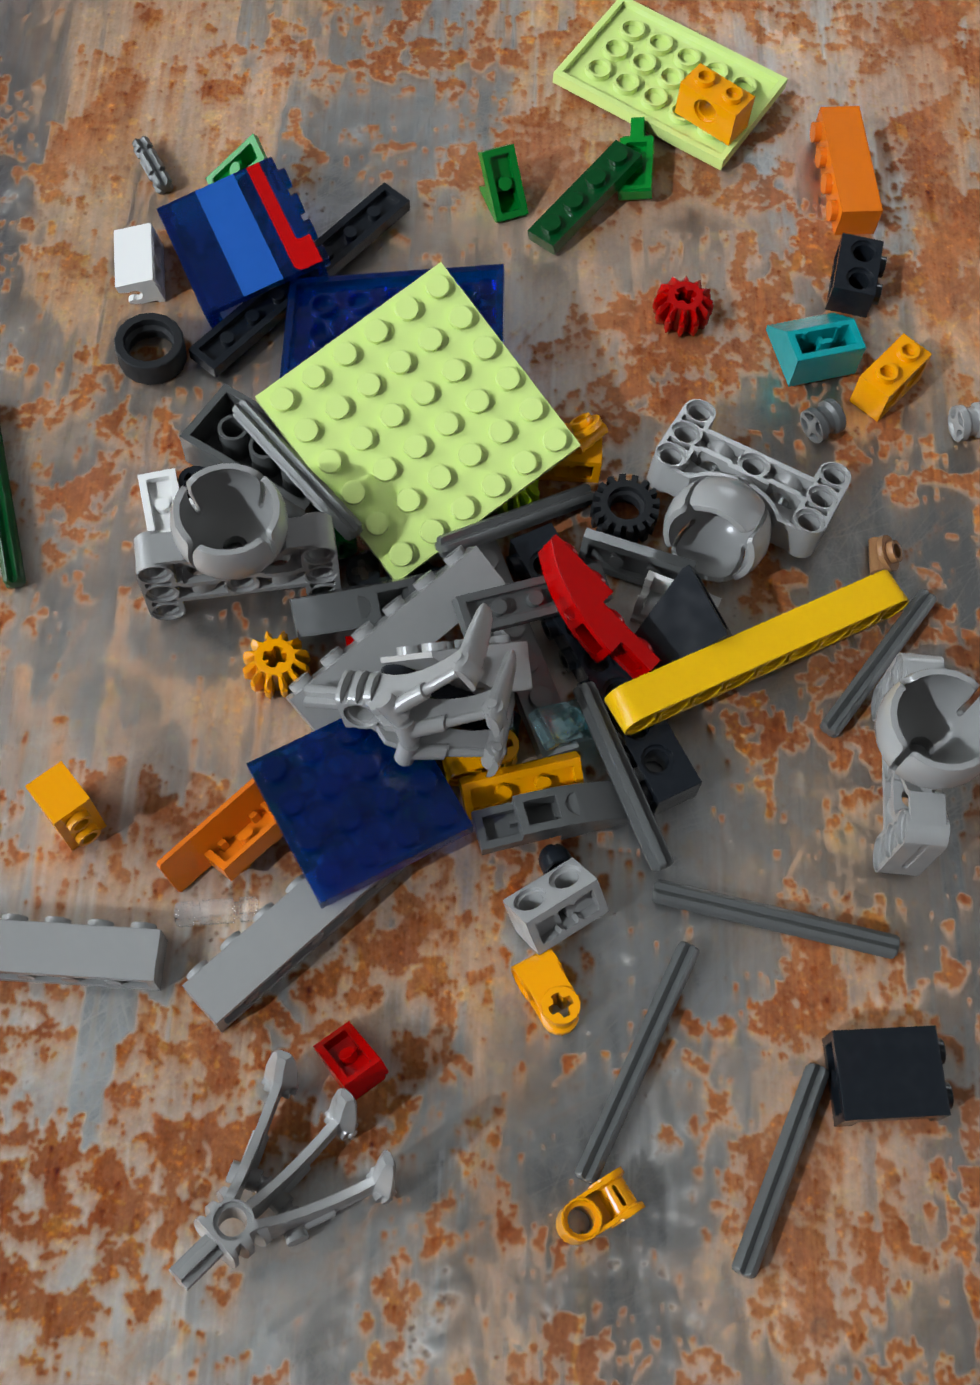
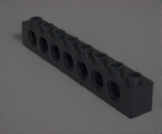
[506,523,702,816]

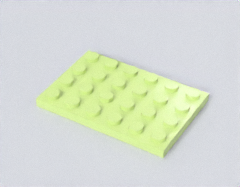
[553,0,788,170]

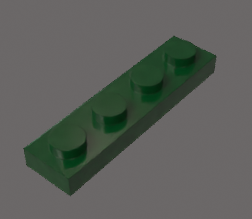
[527,140,643,255]

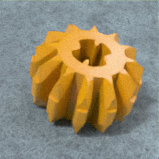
[243,630,310,699]

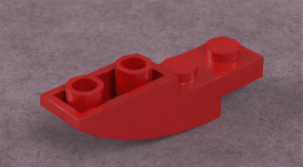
[538,534,661,679]

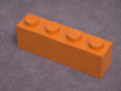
[810,106,883,235]

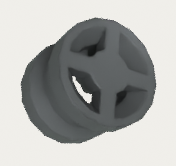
[800,398,846,443]

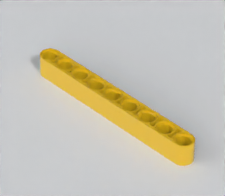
[604,570,910,735]

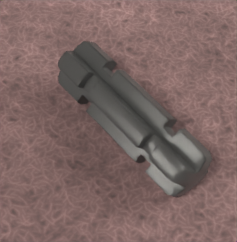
[132,136,173,195]

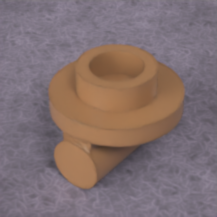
[868,535,903,575]

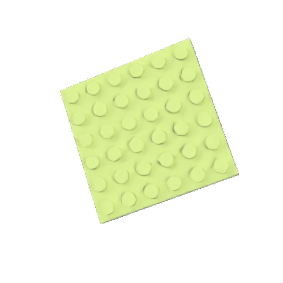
[255,262,581,579]

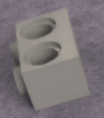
[502,857,610,955]

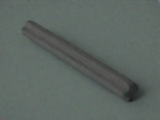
[232,399,363,541]
[435,484,594,558]
[820,589,937,738]
[573,681,674,872]
[732,1063,830,1279]

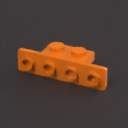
[156,754,303,892]

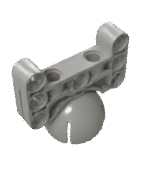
[646,399,852,582]
[134,463,341,620]
[871,652,980,876]

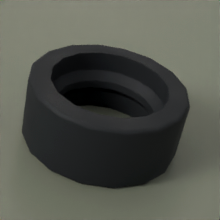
[114,313,187,385]

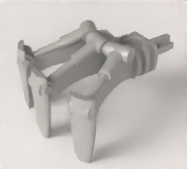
[303,603,517,777]
[168,1050,397,1291]

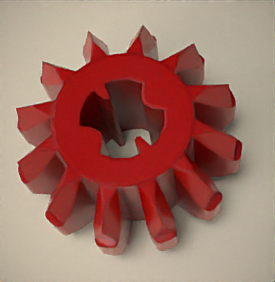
[652,275,714,338]

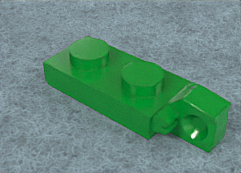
[617,117,654,200]

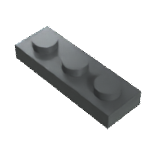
[578,528,697,586]

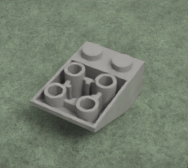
[381,634,533,695]

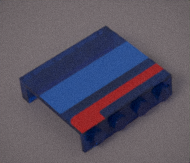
[157,157,331,328]

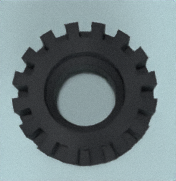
[590,474,660,543]

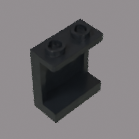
[822,1025,954,1127]

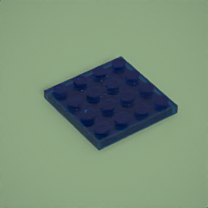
[246,718,473,909]

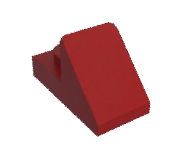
[313,1021,389,1100]

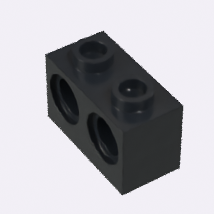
[825,233,887,318]

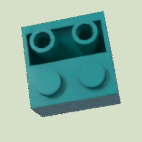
[766,313,866,387]

